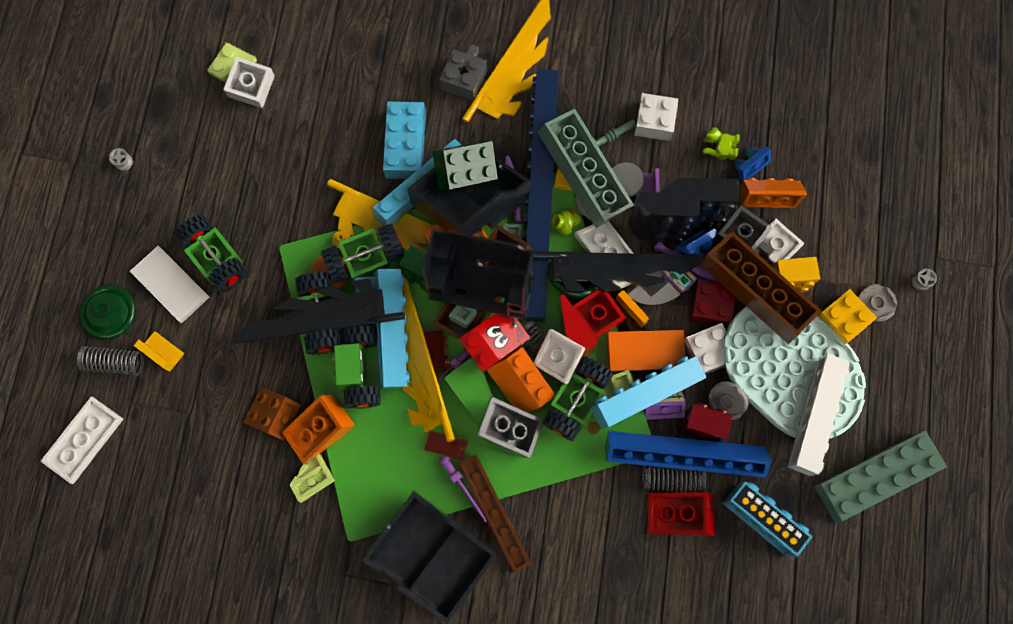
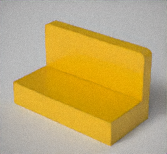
[134,332,184,372]

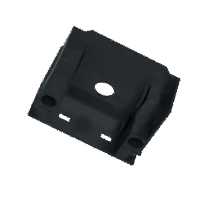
[421,229,535,320]

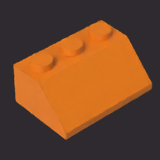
[739,178,807,208]
[487,346,556,413]

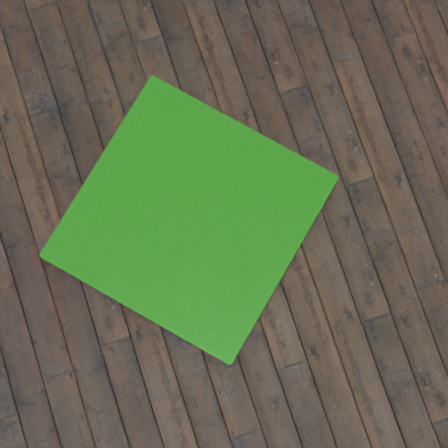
[280,172,651,542]

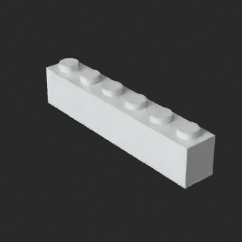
[788,353,850,476]

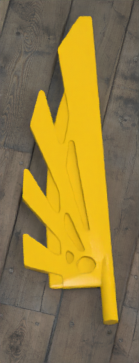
[462,0,550,123]
[327,179,433,253]
[402,278,455,442]

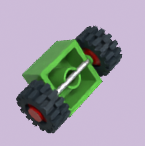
[175,214,248,292]
[321,223,405,283]
[295,271,344,355]
[332,326,381,409]
[543,356,613,441]

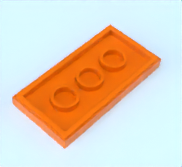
[607,330,686,372]

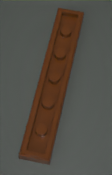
[458,454,532,573]

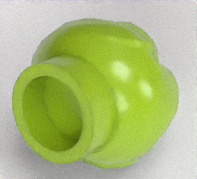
[551,210,581,235]

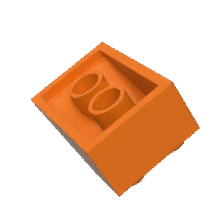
[282,394,355,464]

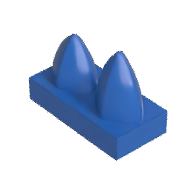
[734,146,771,182]
[676,228,718,255]

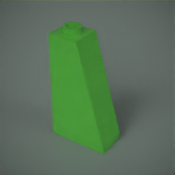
[444,358,492,427]

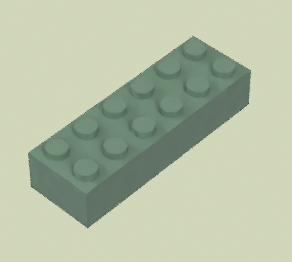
[538,109,634,228]
[814,431,947,522]

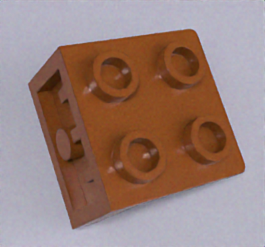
[244,388,301,441]

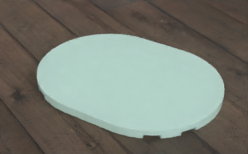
[723,306,866,439]

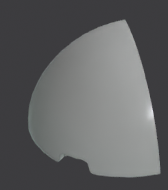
[626,271,680,305]

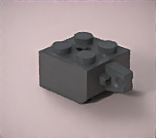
[439,44,487,101]
[715,206,774,259]

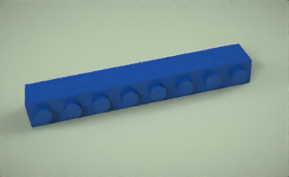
[605,431,771,478]

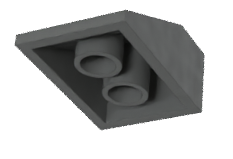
[477,397,543,458]

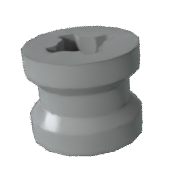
[109,148,133,171]
[912,268,937,291]

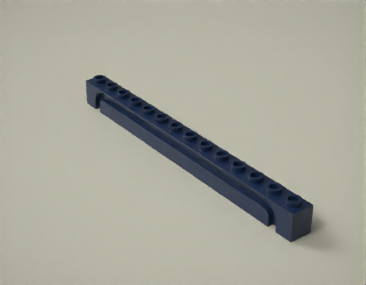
[522,69,559,322]

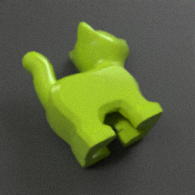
[703,128,740,160]

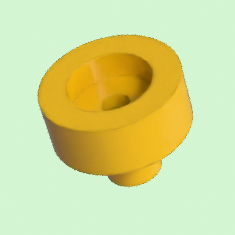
[332,231,351,251]

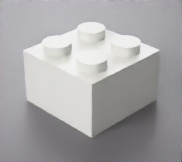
[224,57,274,108]
[634,93,678,141]
[684,323,726,375]

